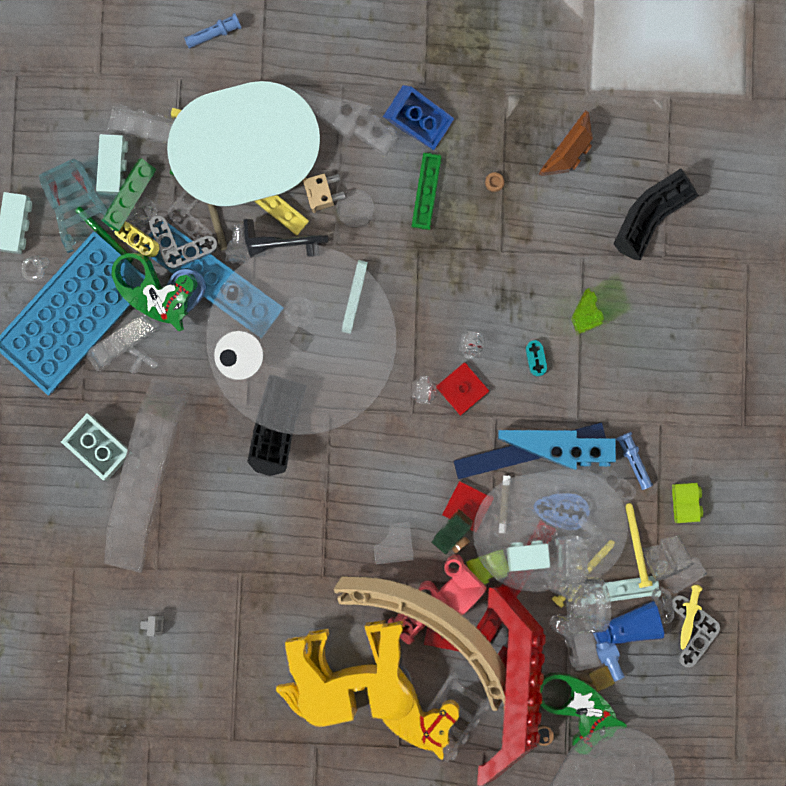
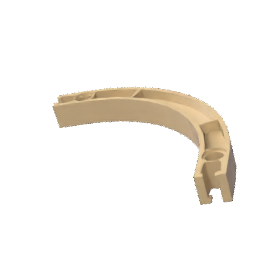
[334,577,507,711]

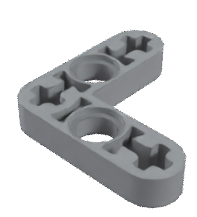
[149,216,218,269]
[670,595,720,668]

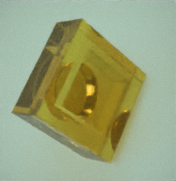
[589,666,615,692]

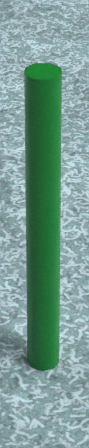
[75,206,134,263]

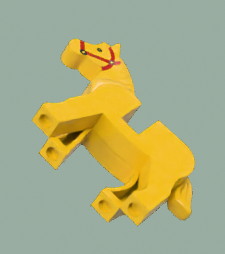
[276,620,460,760]

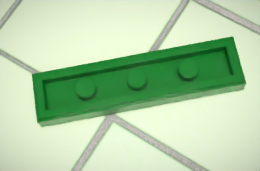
[411,152,442,231]

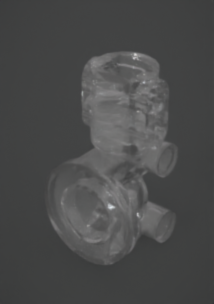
[548,536,611,639]

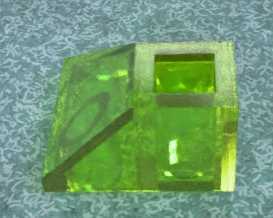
[571,288,604,336]

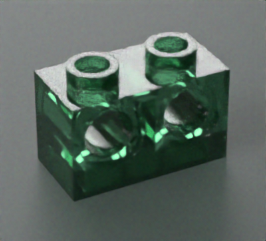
[431,509,473,555]

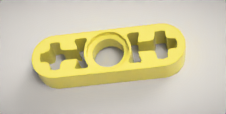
[114,221,159,257]

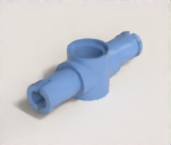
[590,623,625,681]

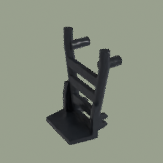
[243,219,329,258]

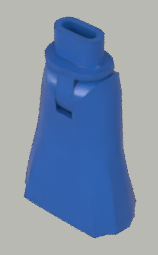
[595,601,665,644]

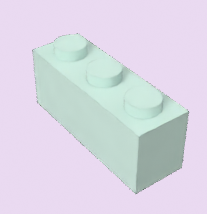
[96,134,128,195]
[0,192,32,254]

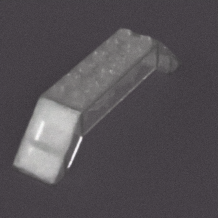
[104,378,191,573]

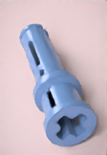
[184,13,242,49]
[616,432,653,490]

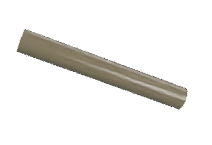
[207,203,228,251]

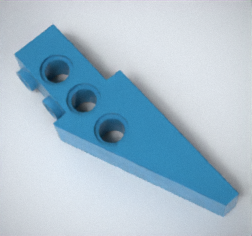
[498,430,616,471]

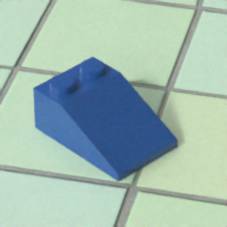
[383,85,454,150]

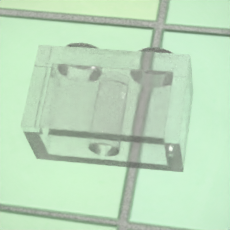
[565,627,600,671]

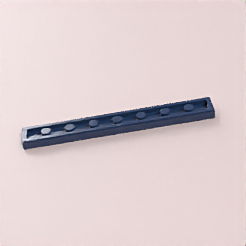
[453,423,606,479]

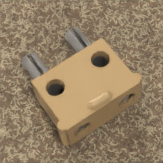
[303,173,345,213]

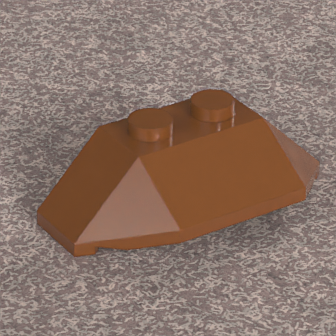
[539,110,593,176]

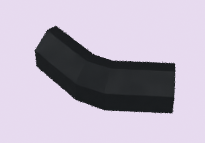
[613,168,699,260]
[247,374,307,476]

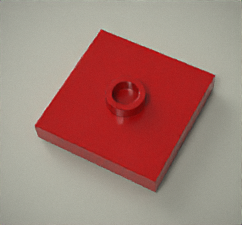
[436,362,489,416]
[442,481,494,533]

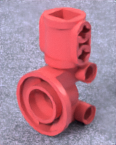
[387,554,487,645]

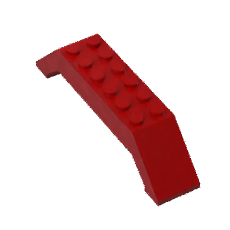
[477,586,546,786]

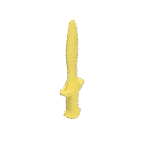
[681,584,703,650]

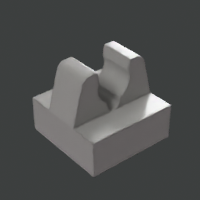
[140,615,164,636]

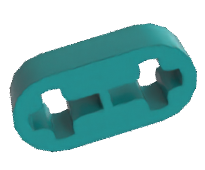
[526,340,547,377]

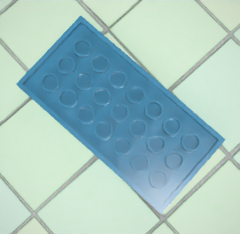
[0,231,145,396]

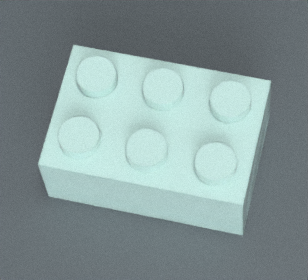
[61,413,133,481]

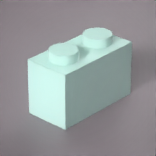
[507,541,550,572]

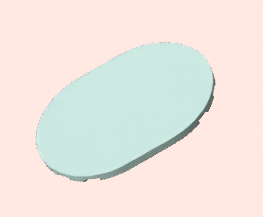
[167,81,320,207]

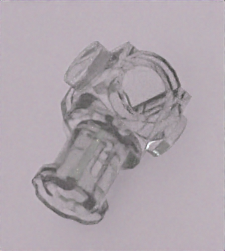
[225,224,250,264]

